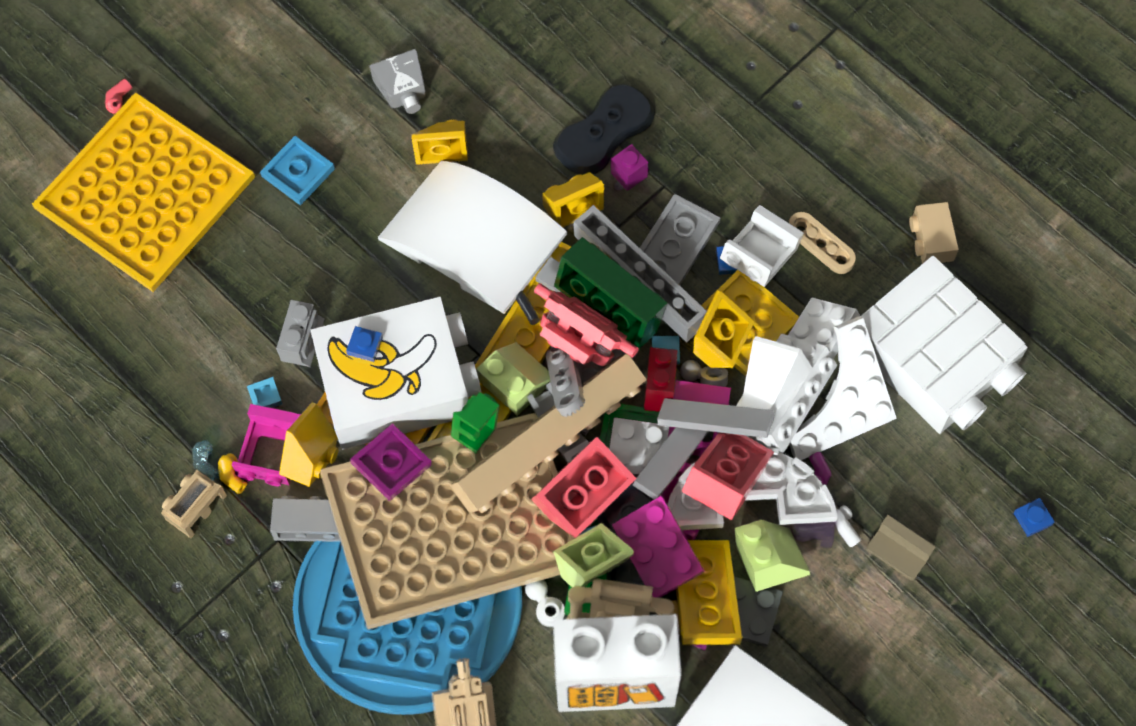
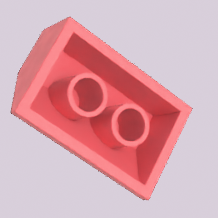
[531,437,637,538]

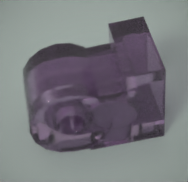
[791,522,835,549]

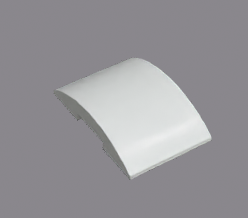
[378,161,567,314]

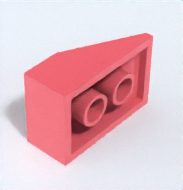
[682,432,774,520]

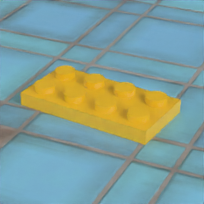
[676,540,742,645]

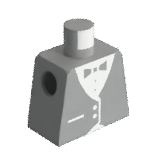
[370,49,426,114]

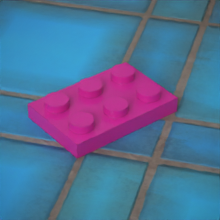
[612,496,705,598]

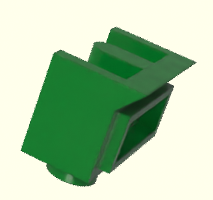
[451,392,499,454]

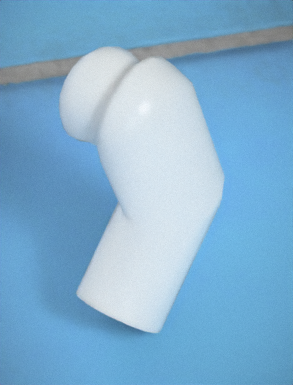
[834,505,861,547]

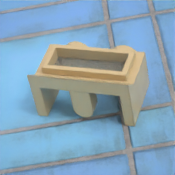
[161,470,227,538]

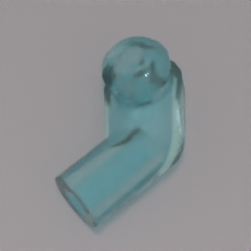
[192,440,219,481]

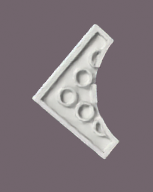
[789,316,897,460]

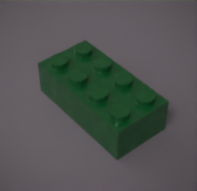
[554,237,667,349]

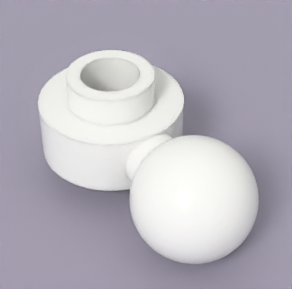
[525,580,565,627]

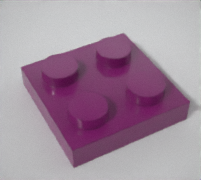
[351,423,432,501]

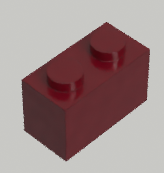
[644,347,678,412]

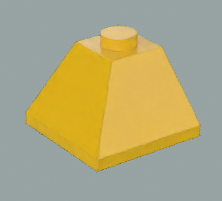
[411,120,468,164]

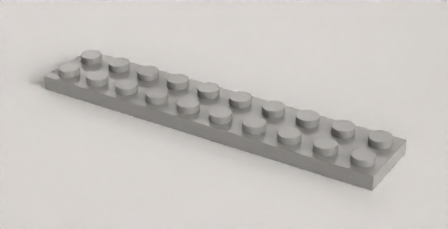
[577,194,720,436]

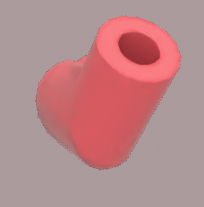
[105,79,132,113]

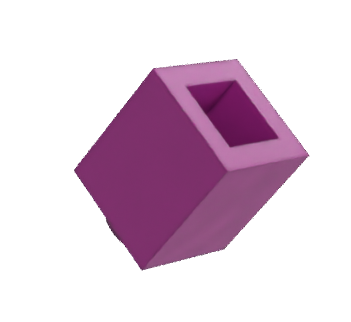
[611,144,648,191]

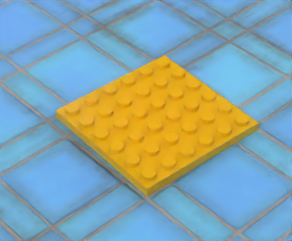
[32,92,255,292]

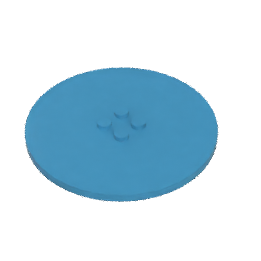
[293,541,522,714]

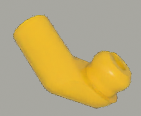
[218,453,247,494]

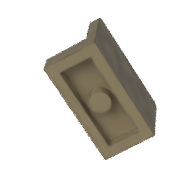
[866,515,936,580]

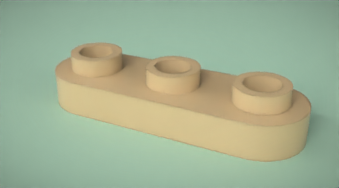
[789,212,856,274]

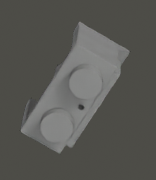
[276,300,324,367]

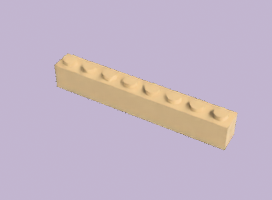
[450,354,647,513]

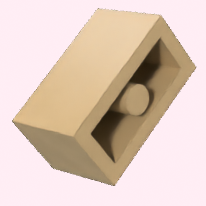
[910,202,959,264]

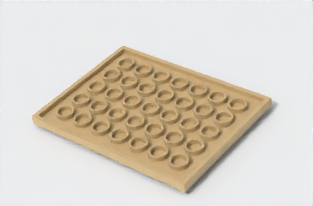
[320,413,580,630]

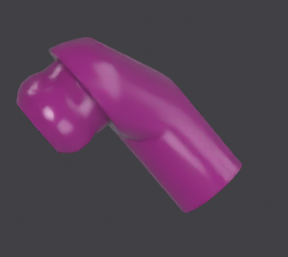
[809,452,831,486]

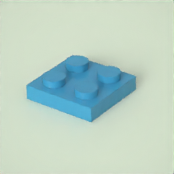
[260,136,335,205]

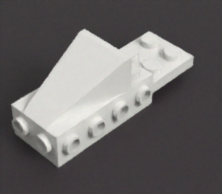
[736,298,860,453]

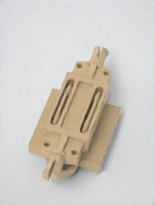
[432,658,496,726]

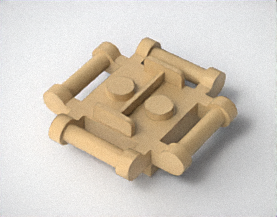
[567,579,674,619]

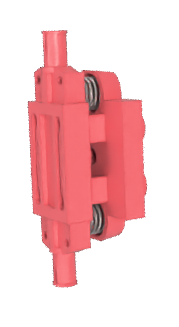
[534,283,639,366]

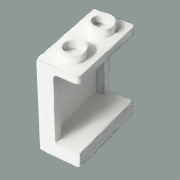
[720,205,804,287]

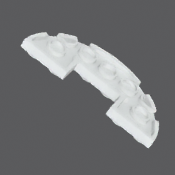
[668,446,838,530]

